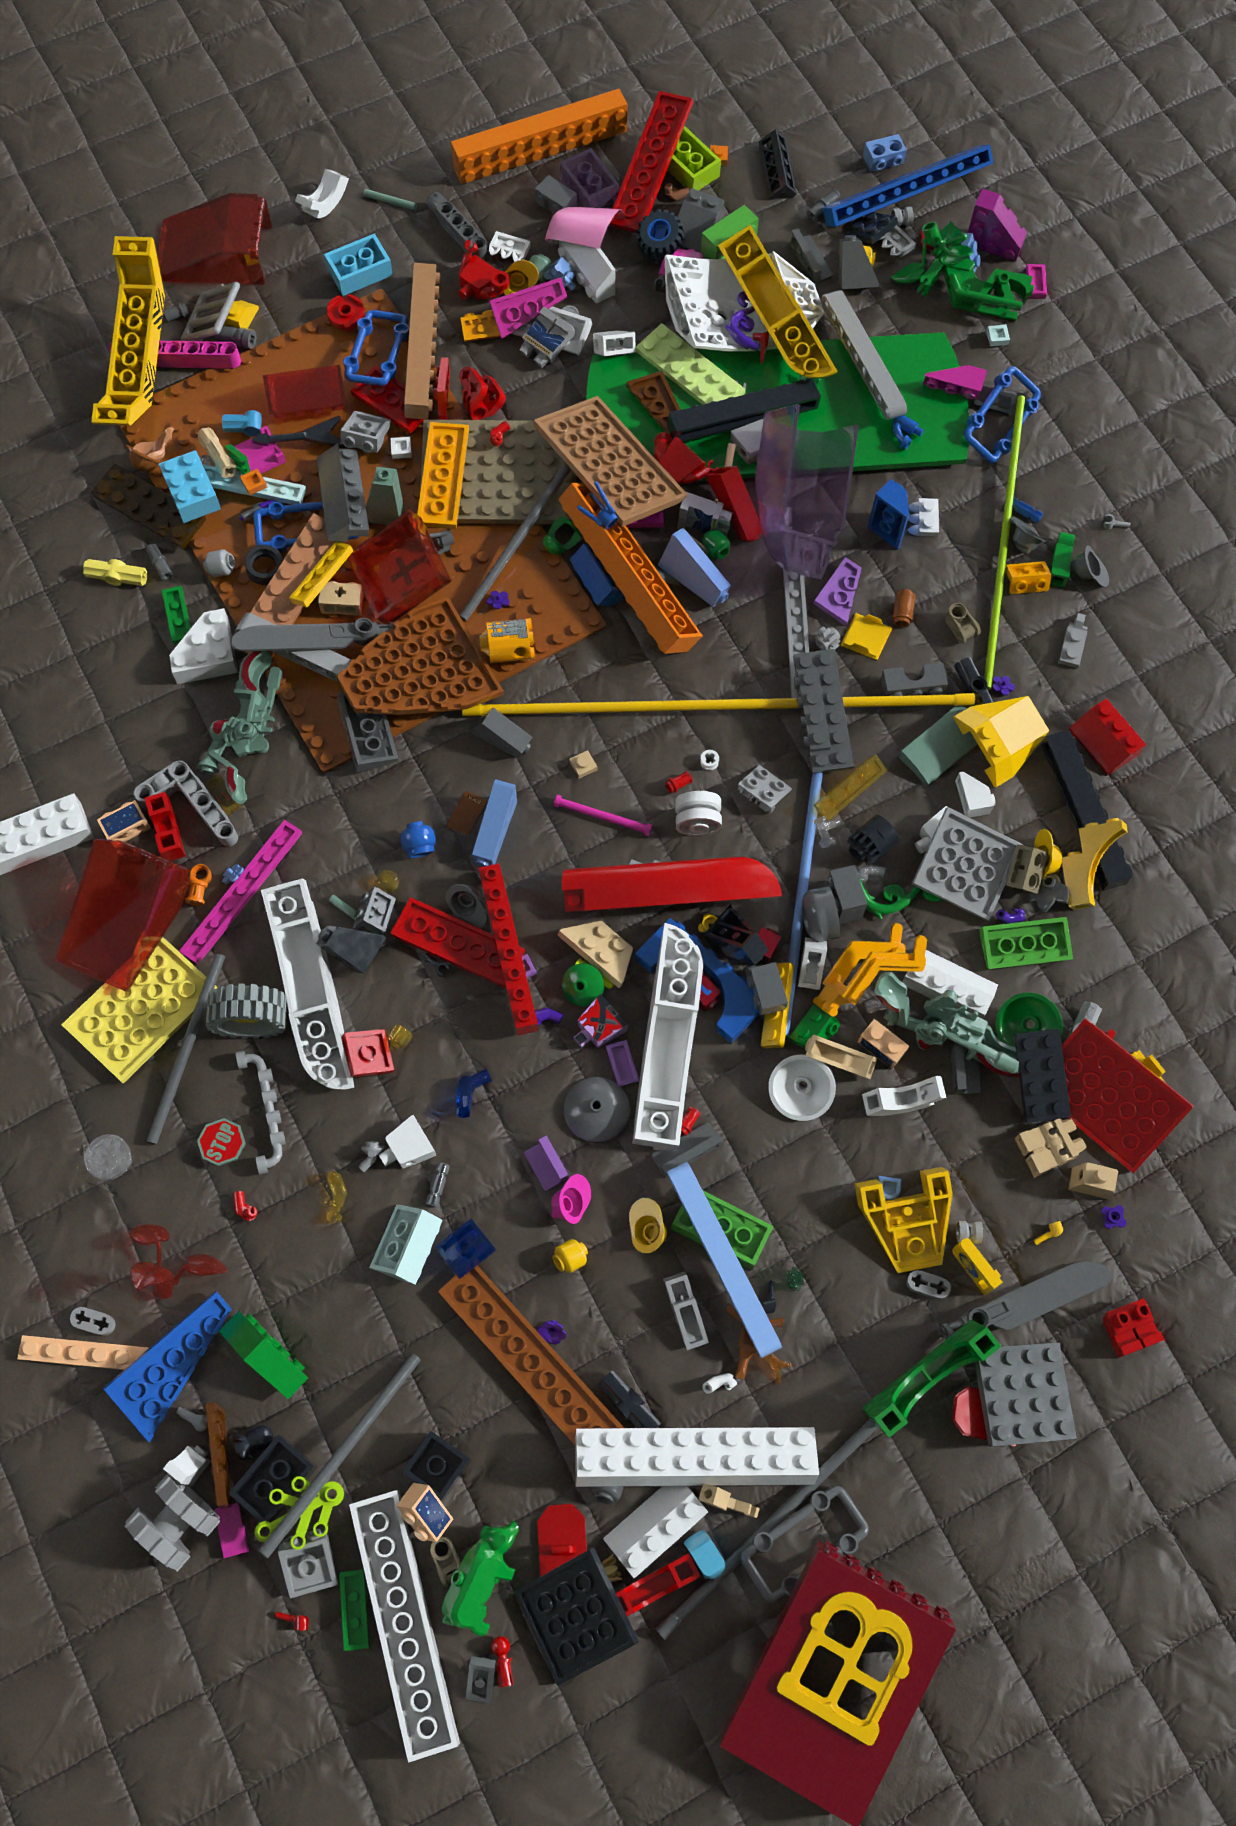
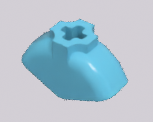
[684,1530,726,1579]

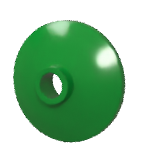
[562,963,604,1007]

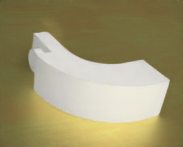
[295,169,349,218]
[862,1076,946,1116]

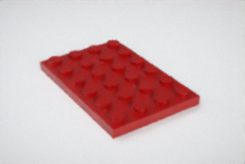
[1062,1018,1194,1174]

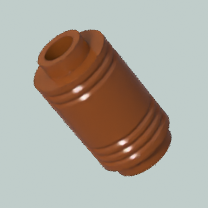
[892,589,916,628]

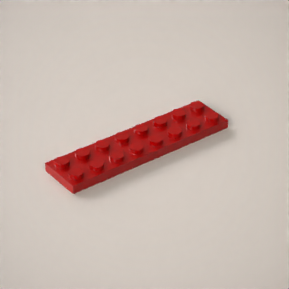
[608,91,693,233]

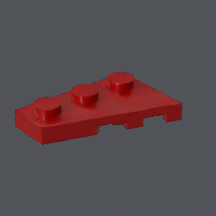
[434,357,450,420]

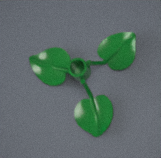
[890,221,973,283]

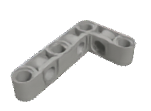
[134,761,238,847]

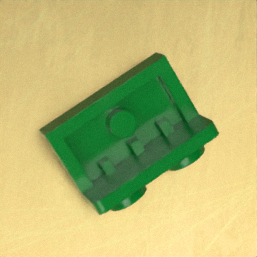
[789,1004,840,1048]

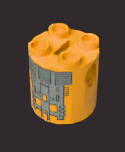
[479,618,535,663]

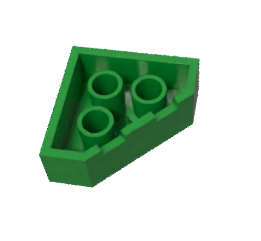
[219,1310,308,1399]

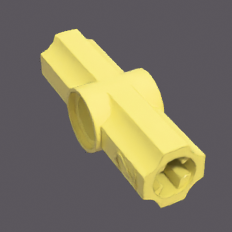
[83,559,147,586]

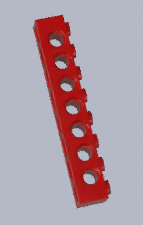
[479,863,539,1036]

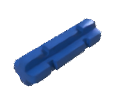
[1012,497,1043,523]

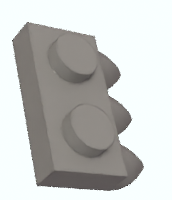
[878,225,916,258]

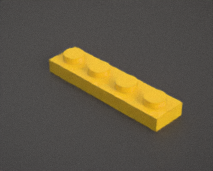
[289,541,353,607]
[761,962,794,1049]

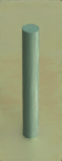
[364,189,417,211]
[329,895,377,934]

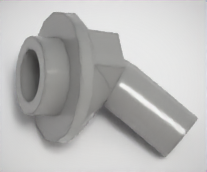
[359,1141,384,1172]

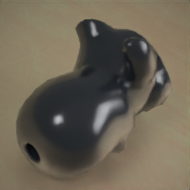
[233,1425,274,1461]

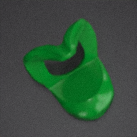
[543,517,581,555]

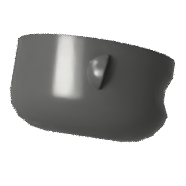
[802,886,840,942]

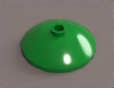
[995,992,1063,1047]

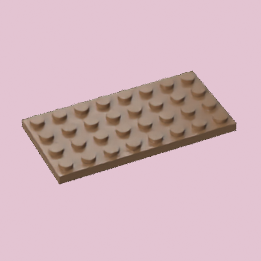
[533,396,688,527]

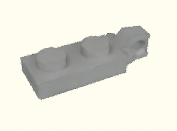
[1058,613,1088,669]

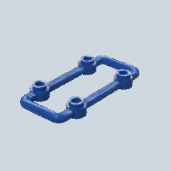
[343,310,409,386]
[964,366,1041,463]
[253,501,360,553]

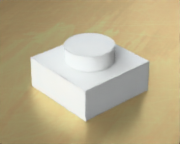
[391,437,412,459]

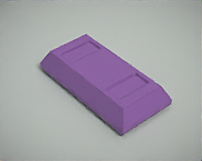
[606,1040,639,1087]

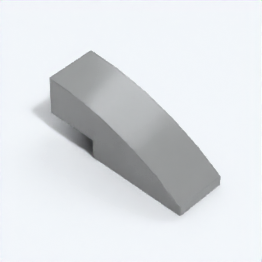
[663,1272,709,1350]

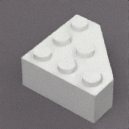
[169,609,238,684]

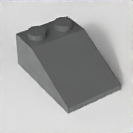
[678,188,725,252]

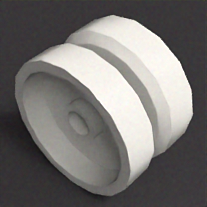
[675,791,722,836]

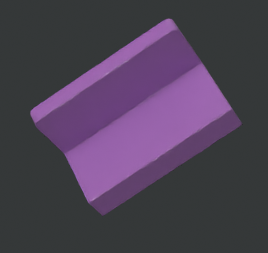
[524,1135,569,1191]

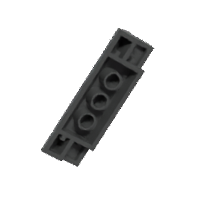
[317,443,369,542]

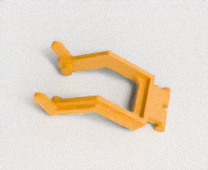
[813,923,927,1016]

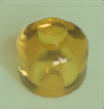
[377,870,399,893]
[388,1025,413,1049]

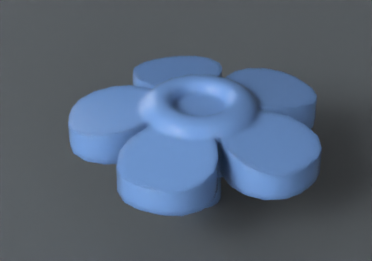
[222,864,244,884]

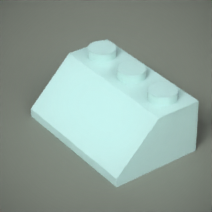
[369,1204,442,1285]

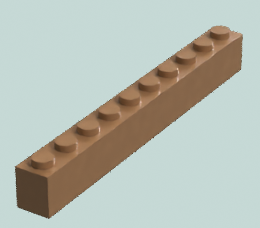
[404,263,440,419]

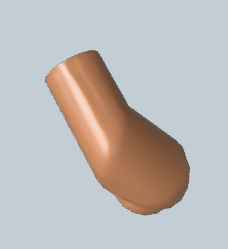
[664,183,690,201]

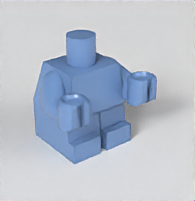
[544,256,576,291]

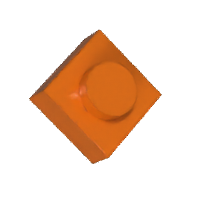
[710,145,728,166]
[240,469,268,495]

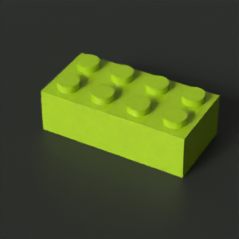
[667,126,721,191]

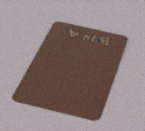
[447,791,487,835]

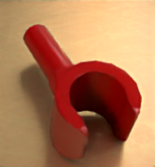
[275,1611,309,1631]

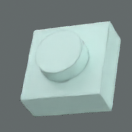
[986,325,1010,346]

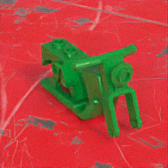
[917,233,1034,321]

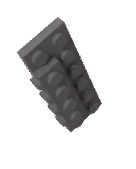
[793,649,854,774]

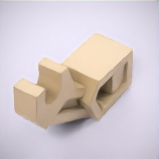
[699,1483,760,1518]

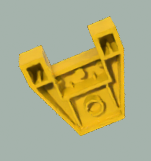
[854,1167,952,1273]

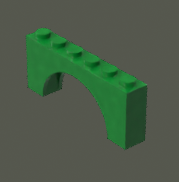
[862,1320,1002,1438]

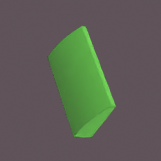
[979,917,1073,969]
[671,1190,773,1270]

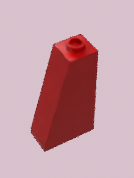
[705,466,764,543]

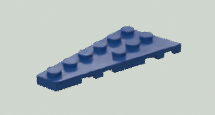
[103,1291,231,1442]

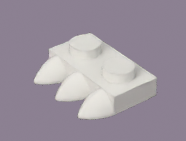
[489,231,531,262]
[907,498,939,537]

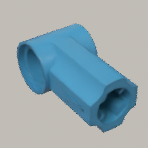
[222,410,262,437]

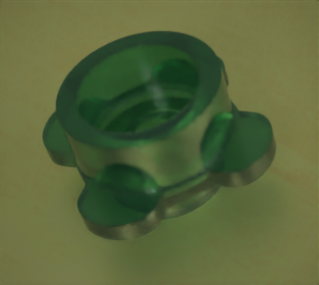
[786,1267,804,1291]

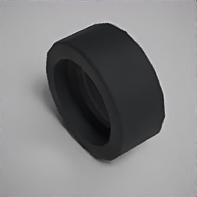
[245,545,283,585]

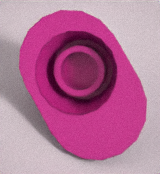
[551,1174,591,1224]

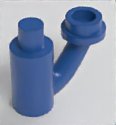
[892,415,924,450]

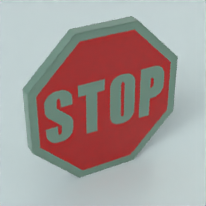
[197,1118,246,1166]

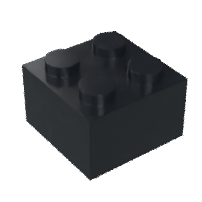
[402,1431,471,1501]

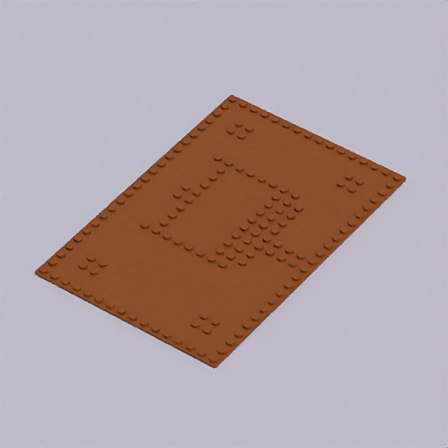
[119,289,606,773]

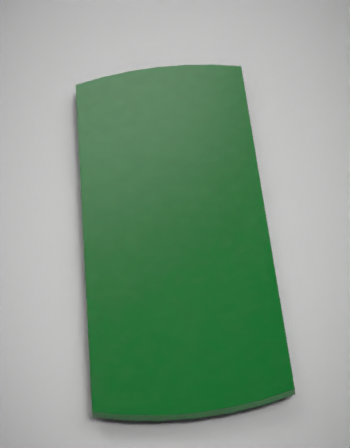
[586,332,969,481]

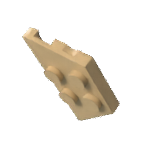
[558,921,633,988]

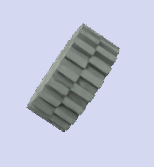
[206,984,286,1039]

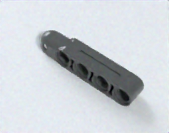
[426,192,487,261]

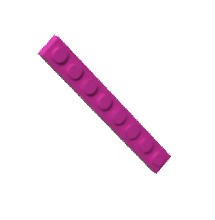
[179,820,302,965]

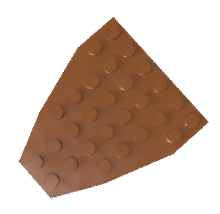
[337,597,504,715]

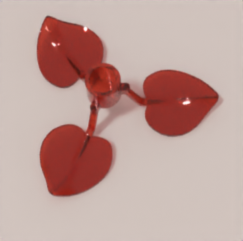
[130,1224,227,1299]

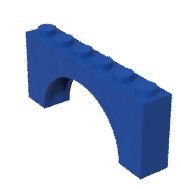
[635,918,760,1044]

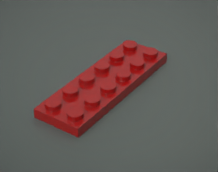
[390,897,525,989]

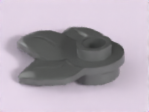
[1029,874,1069,913]

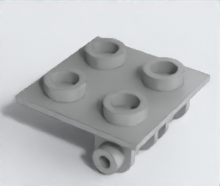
[738,765,792,813]

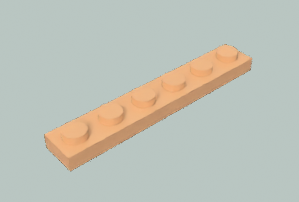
[17,1335,149,1370]

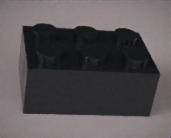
[229,1434,318,1523]

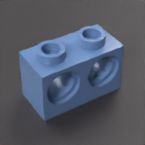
[863,134,907,172]

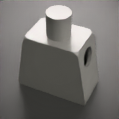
[730,418,774,467]

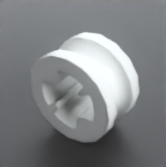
[700,750,719,771]

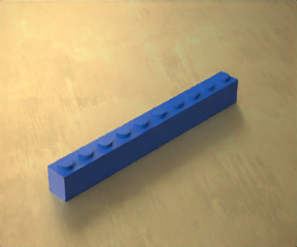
[822,145,994,227]

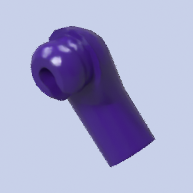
[996,908,1025,924]
[535,1008,563,1026]

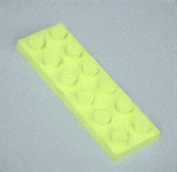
[636,323,745,405]

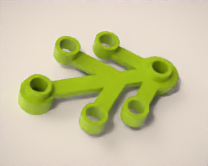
[255,1476,344,1550]

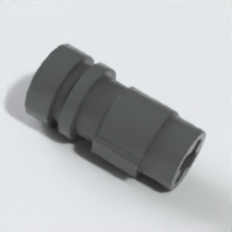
[215,325,257,349]

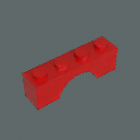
[616,1553,701,1617]

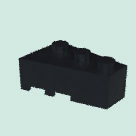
[703,904,769,965]

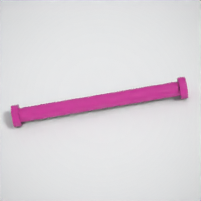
[554,795,652,836]

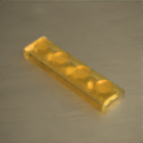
[813,754,887,821]

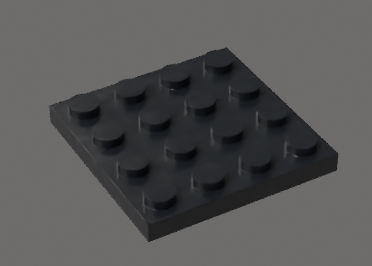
[514,1547,639,1686]

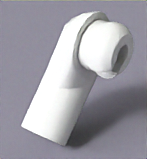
[702,1373,737,1394]

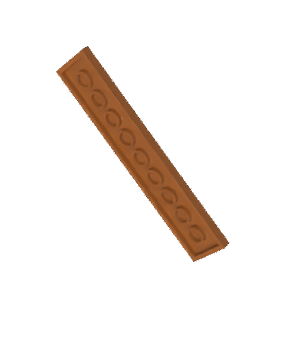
[438,1260,624,1445]

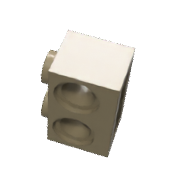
[1006,844,1048,893]

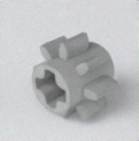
[815,626,840,650]

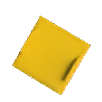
[840,613,892,660]

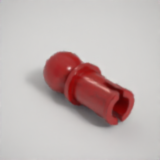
[491,1636,514,1688]

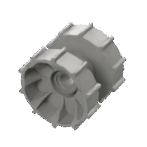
[124,1473,220,1572]

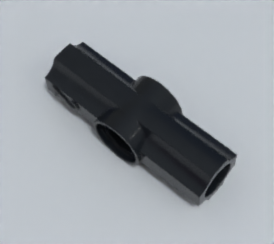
[954,657,993,706]
[598,1370,661,1428]

